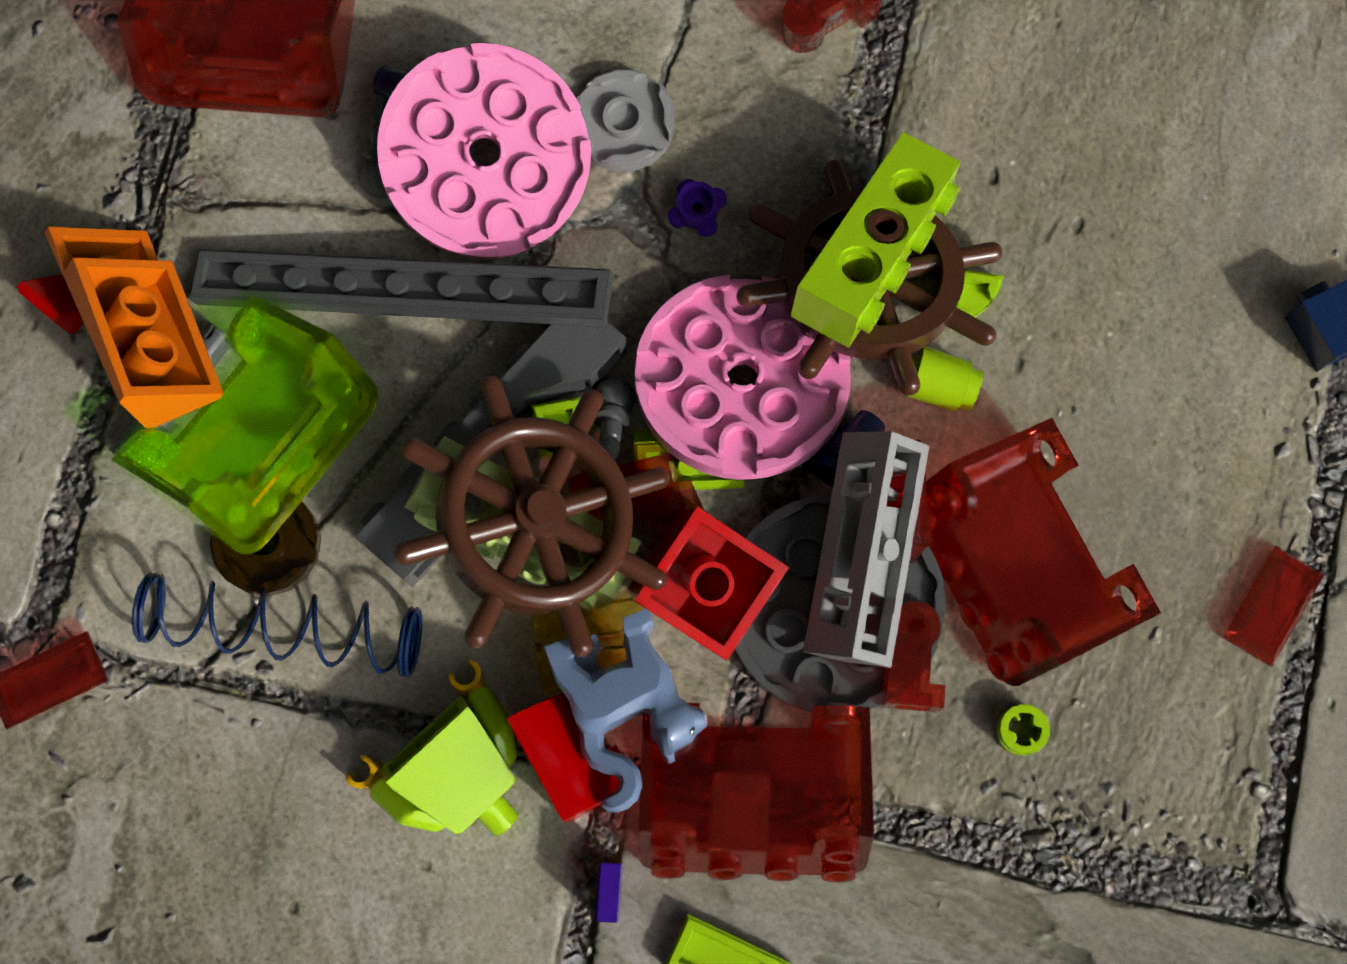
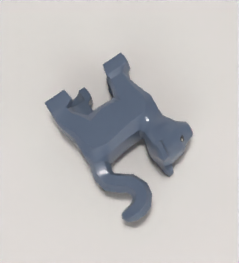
[544,609,707,813]

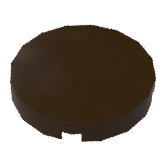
[209,487,322,596]

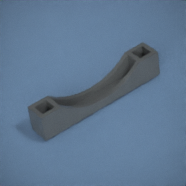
[355,322,628,588]

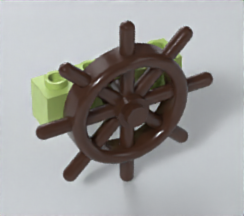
[393,376,670,657]

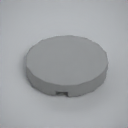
[577,69,675,172]

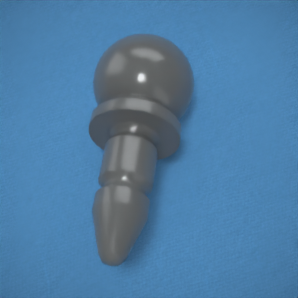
[360,94,388,198]
[594,377,635,461]

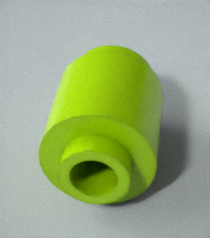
[906,347,984,412]

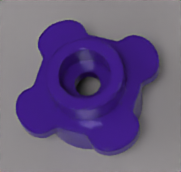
[668,179,727,237]

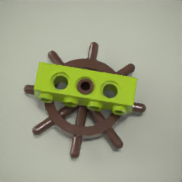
[736,132,1003,395]

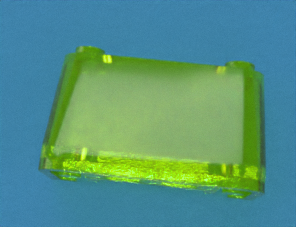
[111,295,378,554]

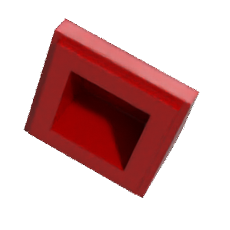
[17,275,84,334]

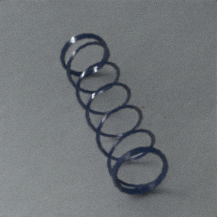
[132,572,422,678]

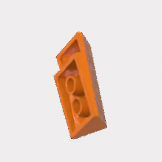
[44,227,224,430]

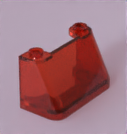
[117,0,355,117]

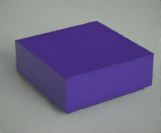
[594,862,623,923]

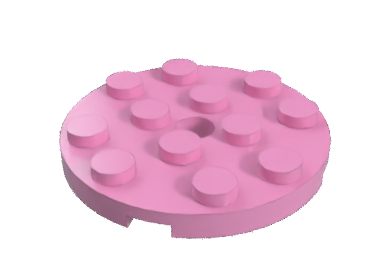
[377,43,591,259]
[635,274,851,480]

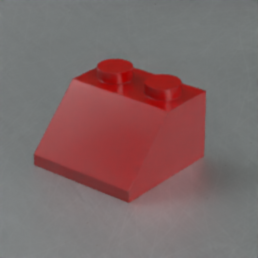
[626,499,789,661]
[507,693,622,822]

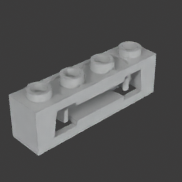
[803,431,930,668]

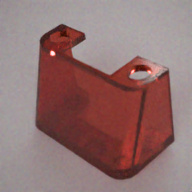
[915,418,1161,687]
[638,703,874,883]

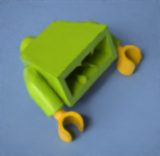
[346,660,519,837]

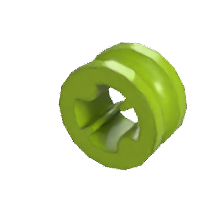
[996,704,1050,756]

